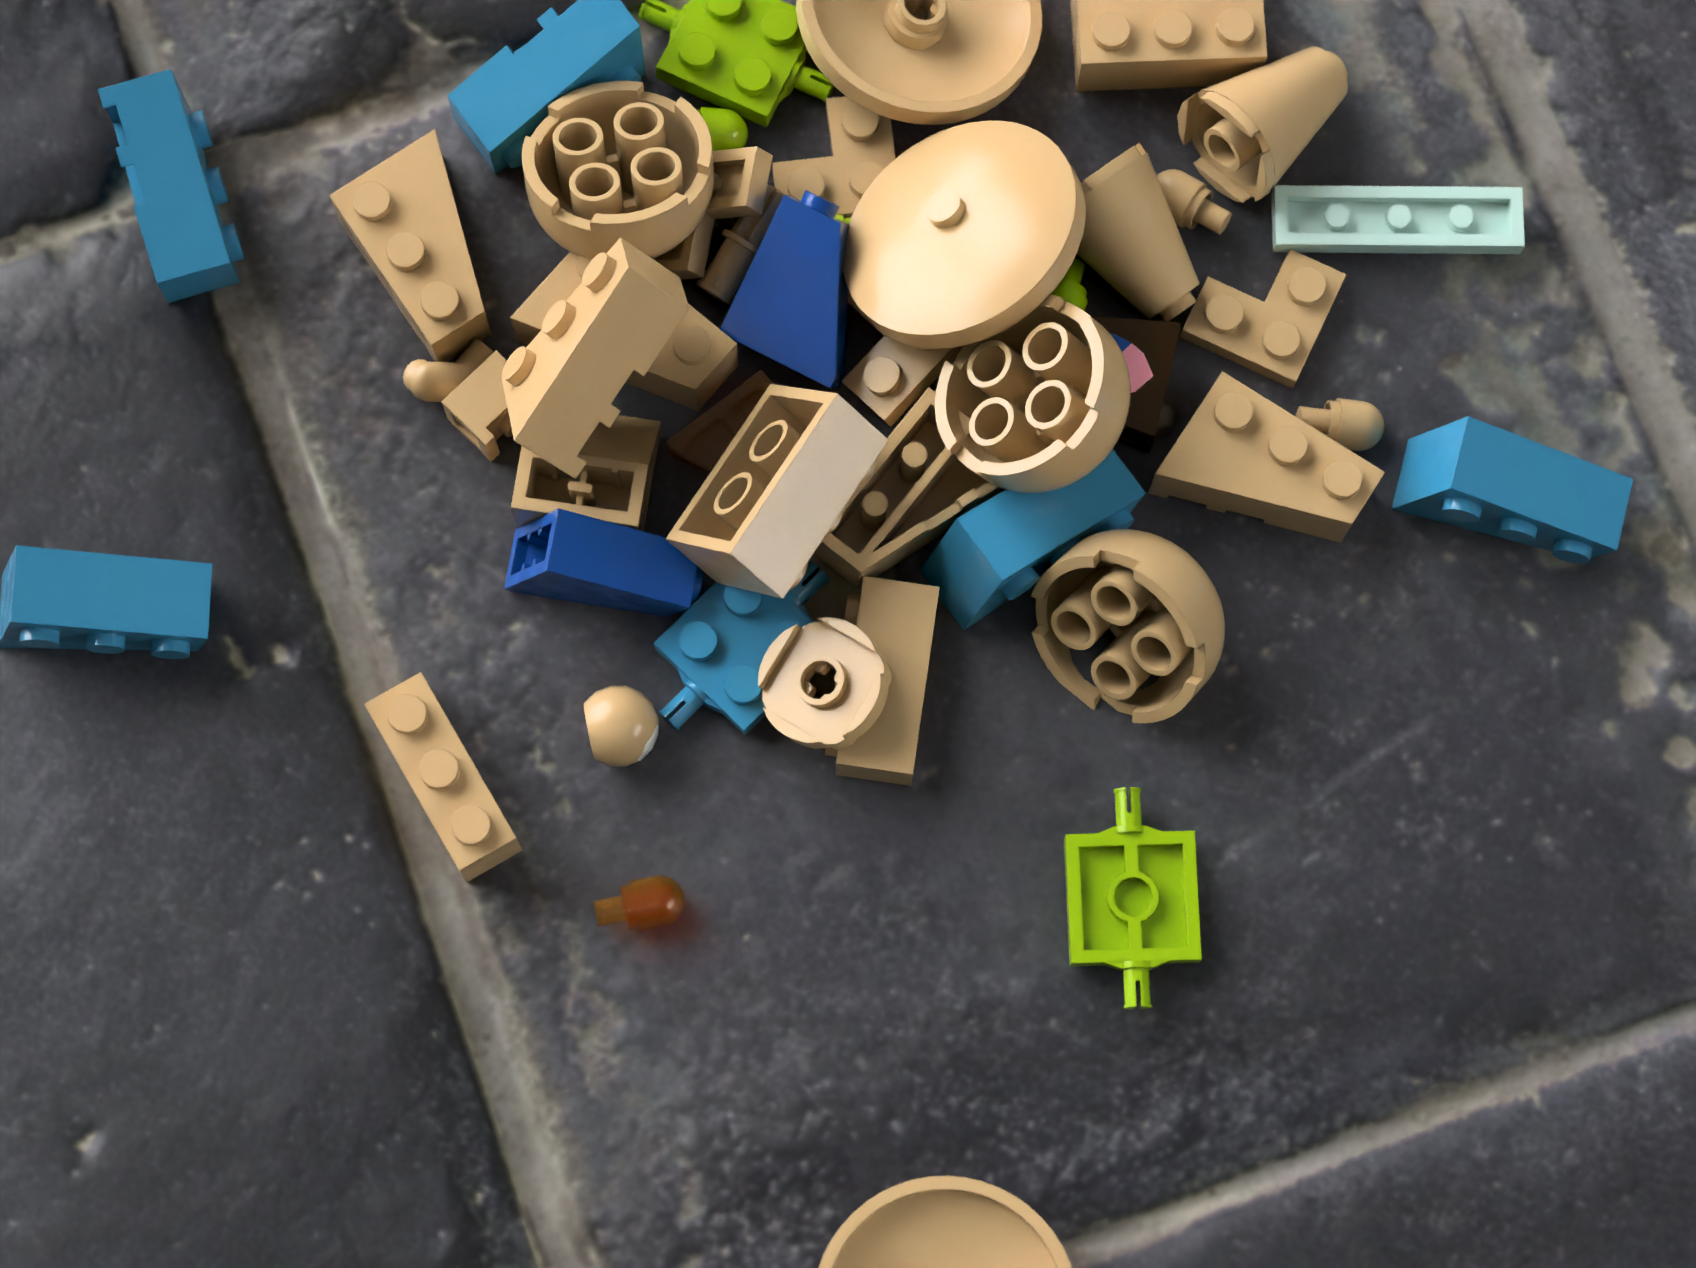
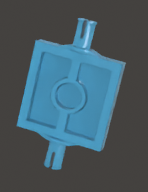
[654,561,830,735]

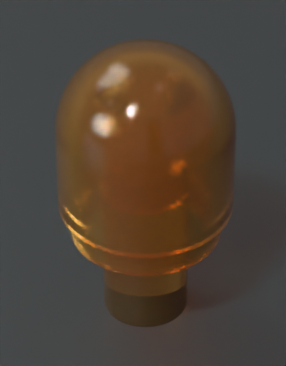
[593,875,685,931]

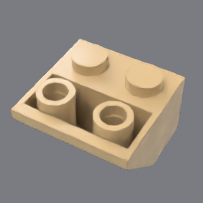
[511,415,662,531]

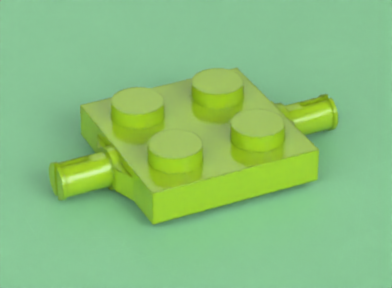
[638,0,835,127]
[1064,787,1202,1010]

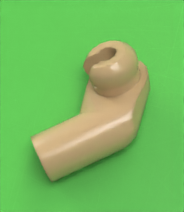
[403,339,494,402]

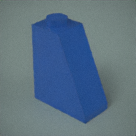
[720,190,849,388]
[504,508,703,617]

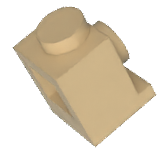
[442,350,513,462]

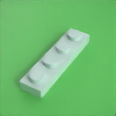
[1272,185,1525,254]

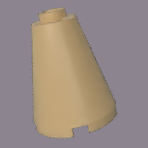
[1177,47,1348,203]
[1077,142,1200,321]

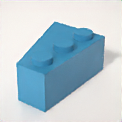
[447,0,646,174]
[97,69,245,303]
[1391,416,1633,564]
[920,449,1146,631]
[0,545,212,659]

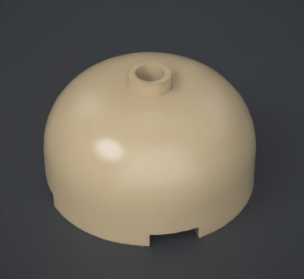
[522,81,714,259]
[935,295,1131,493]
[1031,529,1225,723]

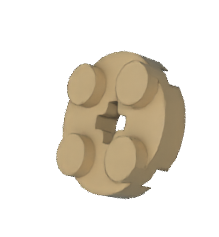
[758,617,892,750]

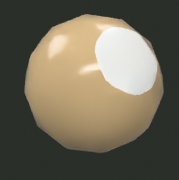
[584,686,659,767]

